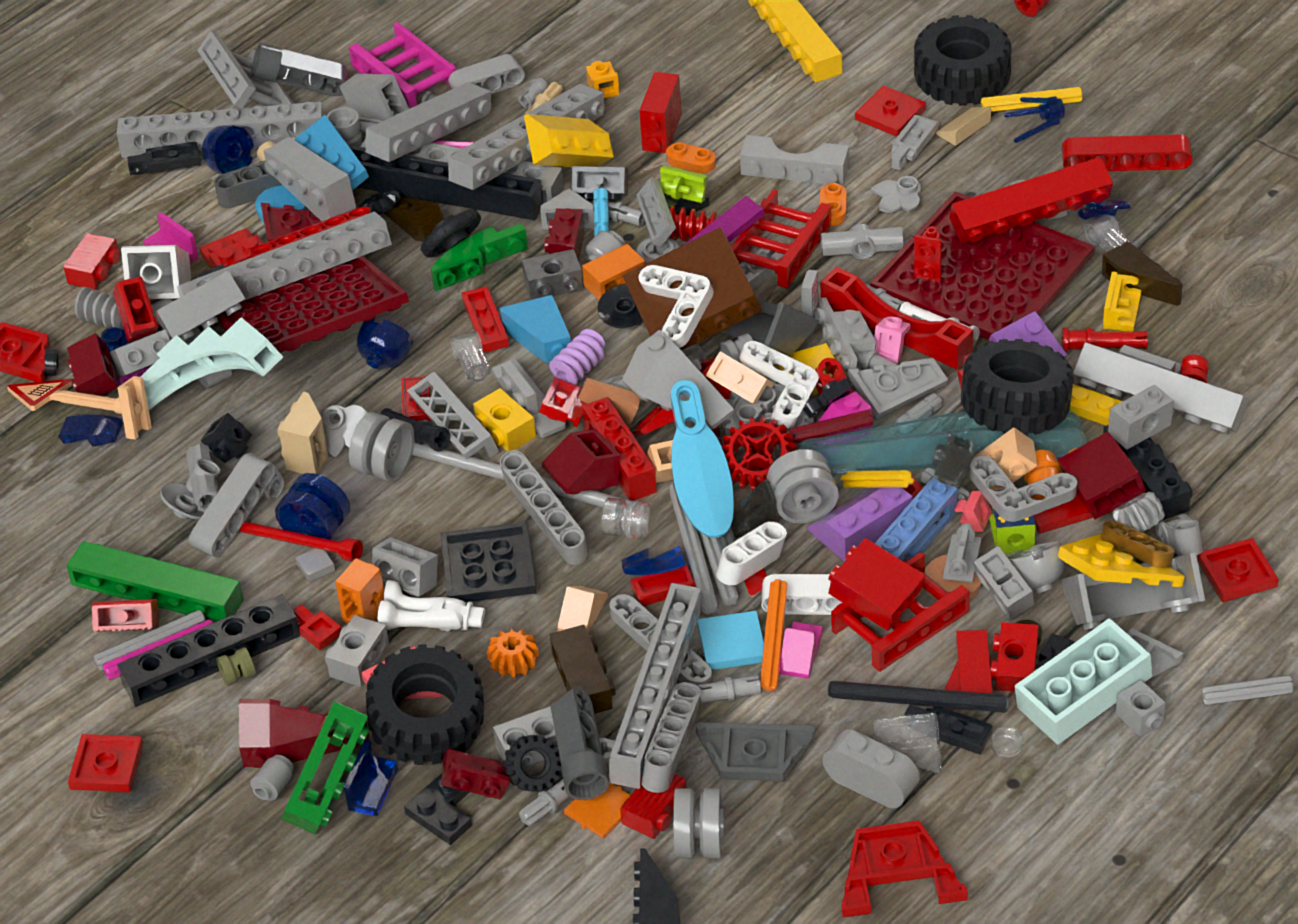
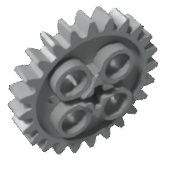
[722,379,814,456]

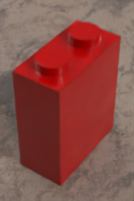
[639,72,682,153]
[828,538,925,631]

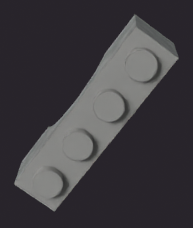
[740,135,849,186]

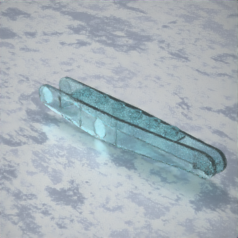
[797,412,1087,473]

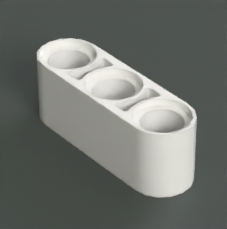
[716,522,787,585]
[761,574,842,615]

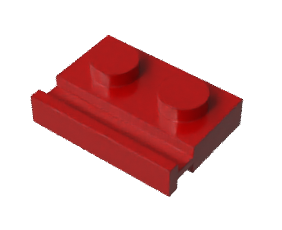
[539,377,587,427]

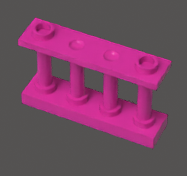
[349,22,457,109]

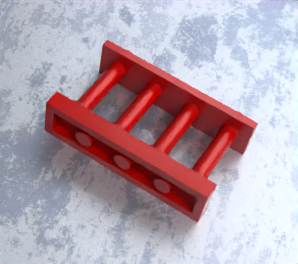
[730,189,831,289]
[831,552,970,672]

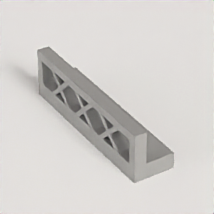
[407,372,499,459]

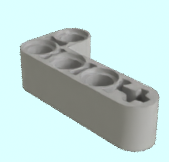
[189,453,285,557]

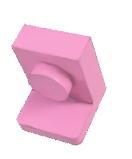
[874,317,910,363]

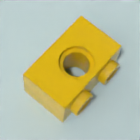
[473,388,536,452]

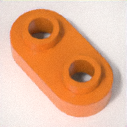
[666,142,716,174]
[820,183,847,226]

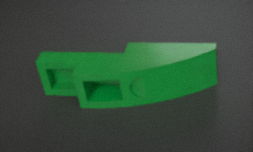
[431,223,528,291]

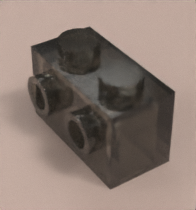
[931,432,975,486]

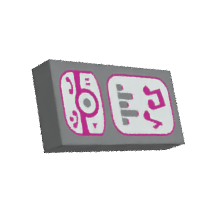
[801,269,819,318]

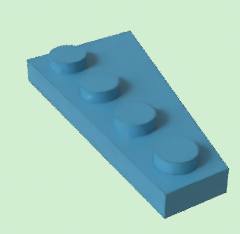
[294,115,369,190]

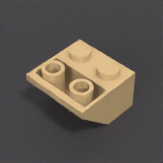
[278,392,329,477]

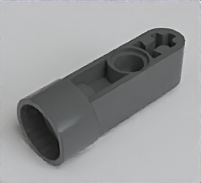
[251,42,348,96]
[551,686,609,800]

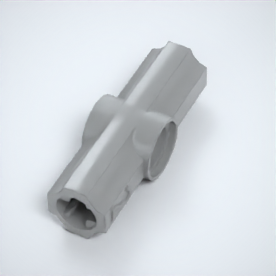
[821,224,903,260]
[186,443,221,512]

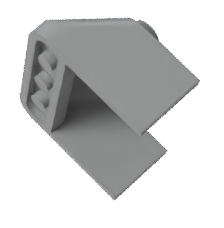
[1061,552,1205,630]

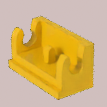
[1103,272,1141,332]

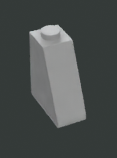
[339,74,409,120]

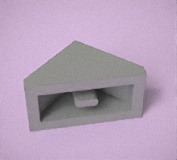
[540,188,595,229]

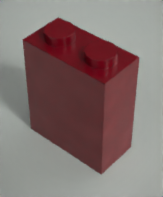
[1057,432,1146,520]

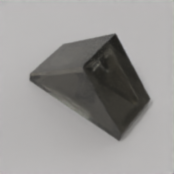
[731,480,777,538]

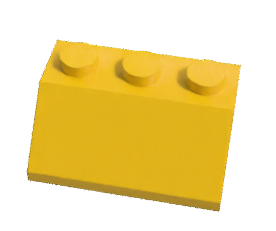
[524,114,614,167]

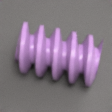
[549,329,605,385]

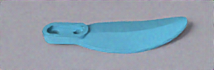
[670,380,734,538]

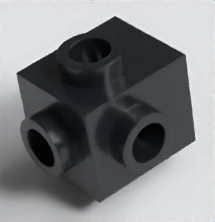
[200,413,252,463]

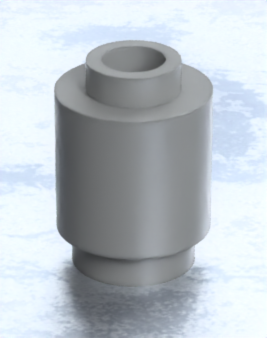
[250,755,294,801]

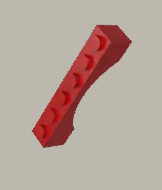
[820,266,974,370]

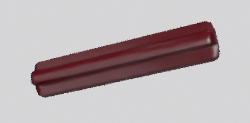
[789,410,874,443]

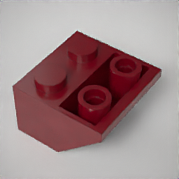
[542,429,621,495]

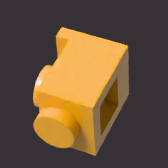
[586,61,619,98]

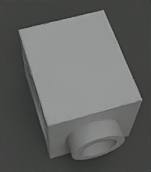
[1116,680,1166,737]

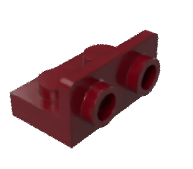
[441,748,510,800]

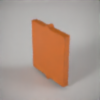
[564,783,630,839]

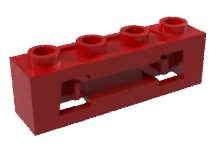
[582,397,657,501]

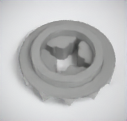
[637,238,679,264]

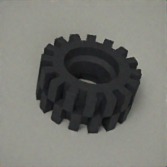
[503,735,562,792]

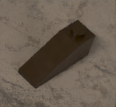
[384,197,444,242]

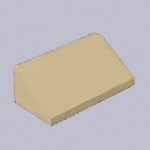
[936,107,991,146]

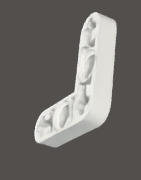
[638,265,714,348]
[739,341,819,428]

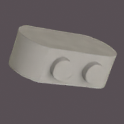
[822,729,920,808]

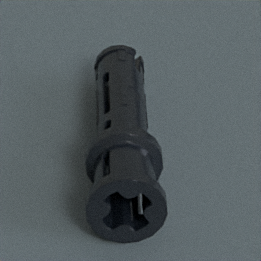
[380,408,450,452]

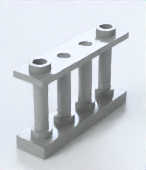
[197,31,294,108]

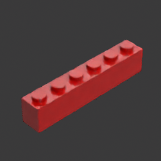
[949,157,1113,244]

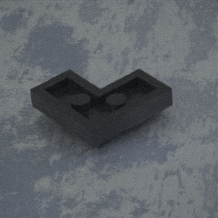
[404,773,472,845]

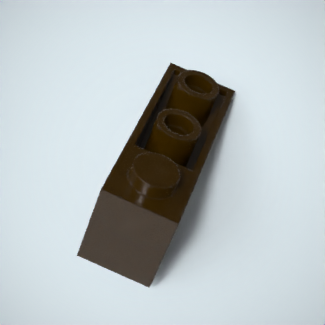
[1102,241,1182,306]

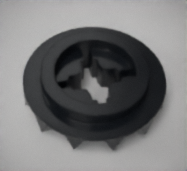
[360,189,401,215]

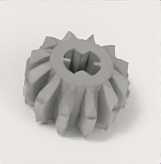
[1113,492,1165,532]

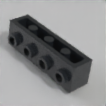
[1103,425,1192,521]

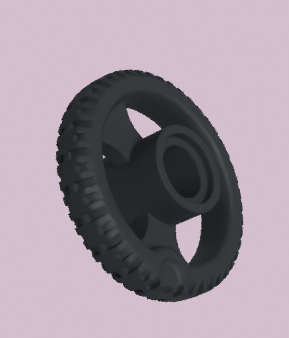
[420,209,481,258]

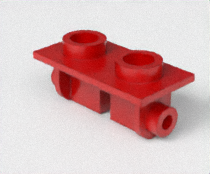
[914,226,942,282]

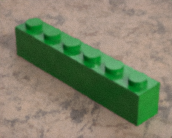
[66,541,244,622]

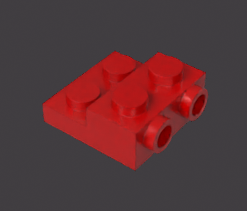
[199,228,263,269]

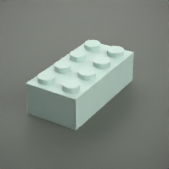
[1015,618,1152,745]

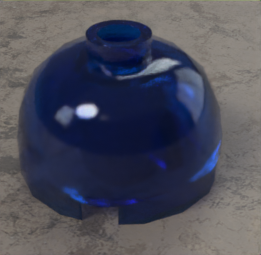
[202,125,254,175]
[356,318,413,369]

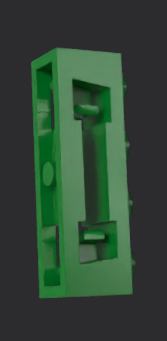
[281,701,369,834]

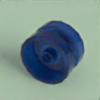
[275,473,350,540]

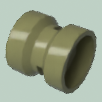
[216,647,256,686]

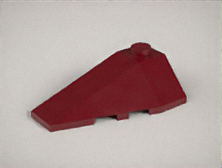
[239,699,370,768]

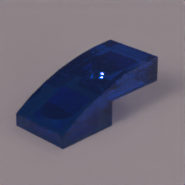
[58,414,124,447]
[621,546,686,575]

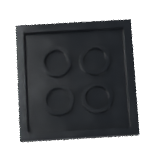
[441,522,536,602]

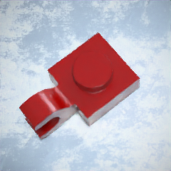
[293,604,342,651]

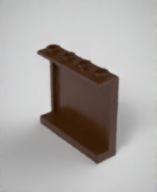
[622,227,762,350]

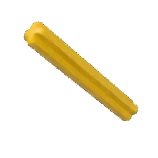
[981,87,1083,112]
[840,470,914,488]

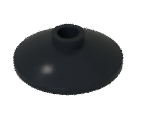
[597,284,643,328]

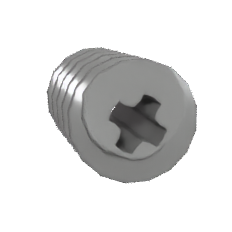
[74,287,125,333]

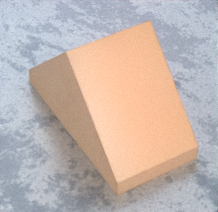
[558,586,608,633]

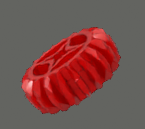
[721,416,797,492]

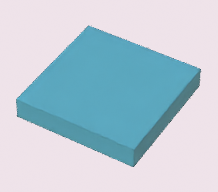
[697,611,764,670]

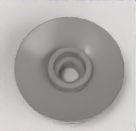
[160,483,204,520]

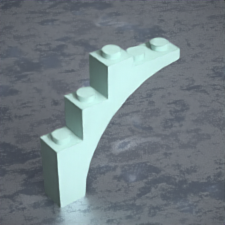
[141,318,283,410]

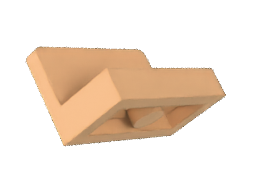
[706,351,774,404]

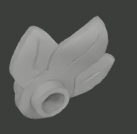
[871,176,921,213]
[322,405,368,457]

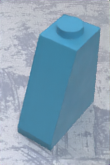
[500,295,571,363]

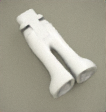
[378,580,485,632]

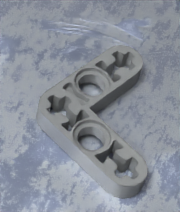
[969,456,1077,522]

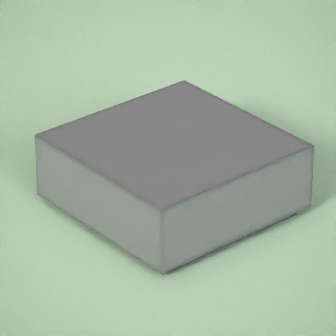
[295,548,335,582]

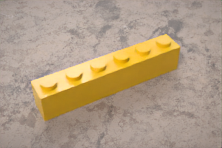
[748,0,842,83]

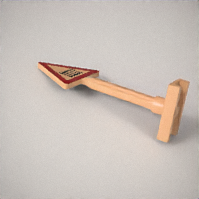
[7,376,152,440]

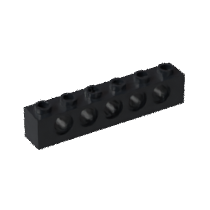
[117,594,300,707]

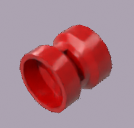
[1180,354,1209,383]

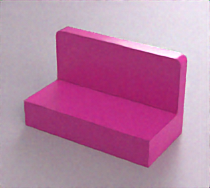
[144,212,199,264]

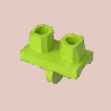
[660,165,708,203]

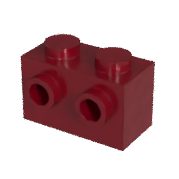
[545,208,585,262]
[67,333,118,396]

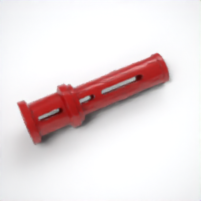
[1061,328,1148,352]

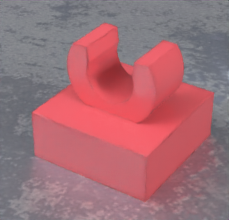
[954,491,992,532]

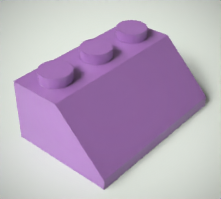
[808,488,913,562]

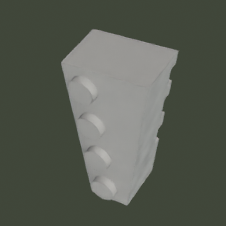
[264,137,356,221]

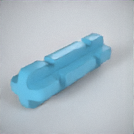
[593,188,609,236]

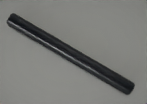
[828,681,1009,713]

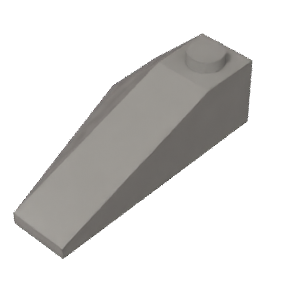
[622,330,735,429]

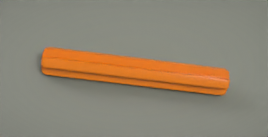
[760,579,788,692]

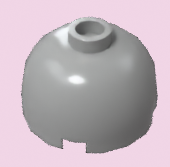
[1006,541,1065,593]

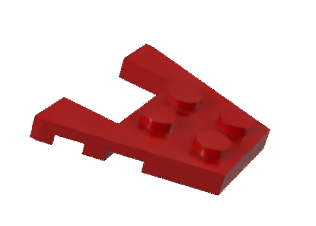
[841,820,968,918]

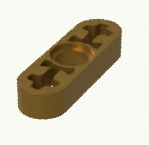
[1101,521,1174,568]

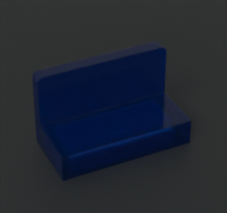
[344,741,398,816]

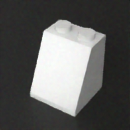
[121,245,191,299]

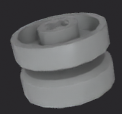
[349,411,414,482]
[767,449,839,523]
[674,788,724,858]

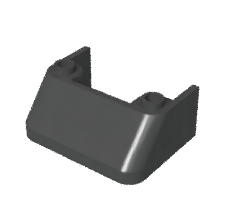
[712,299,819,356]

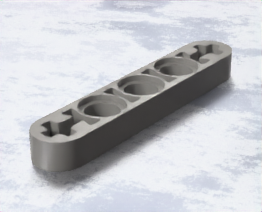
[609,594,712,685]

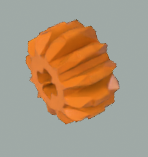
[487,627,539,679]

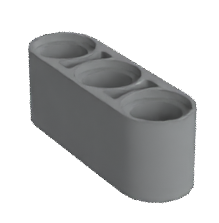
[448,54,525,94]

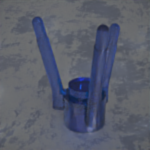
[1004,96,1065,143]

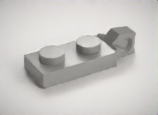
[891,115,939,171]

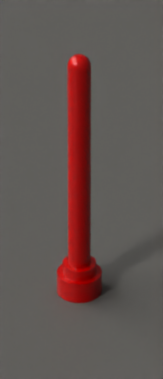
[239,522,363,562]

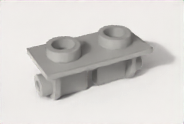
[943,524,982,583]

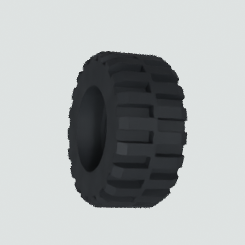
[914,15,1011,106]
[961,339,1074,436]
[366,644,484,765]

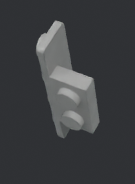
[814,298,876,381]
[492,359,566,438]

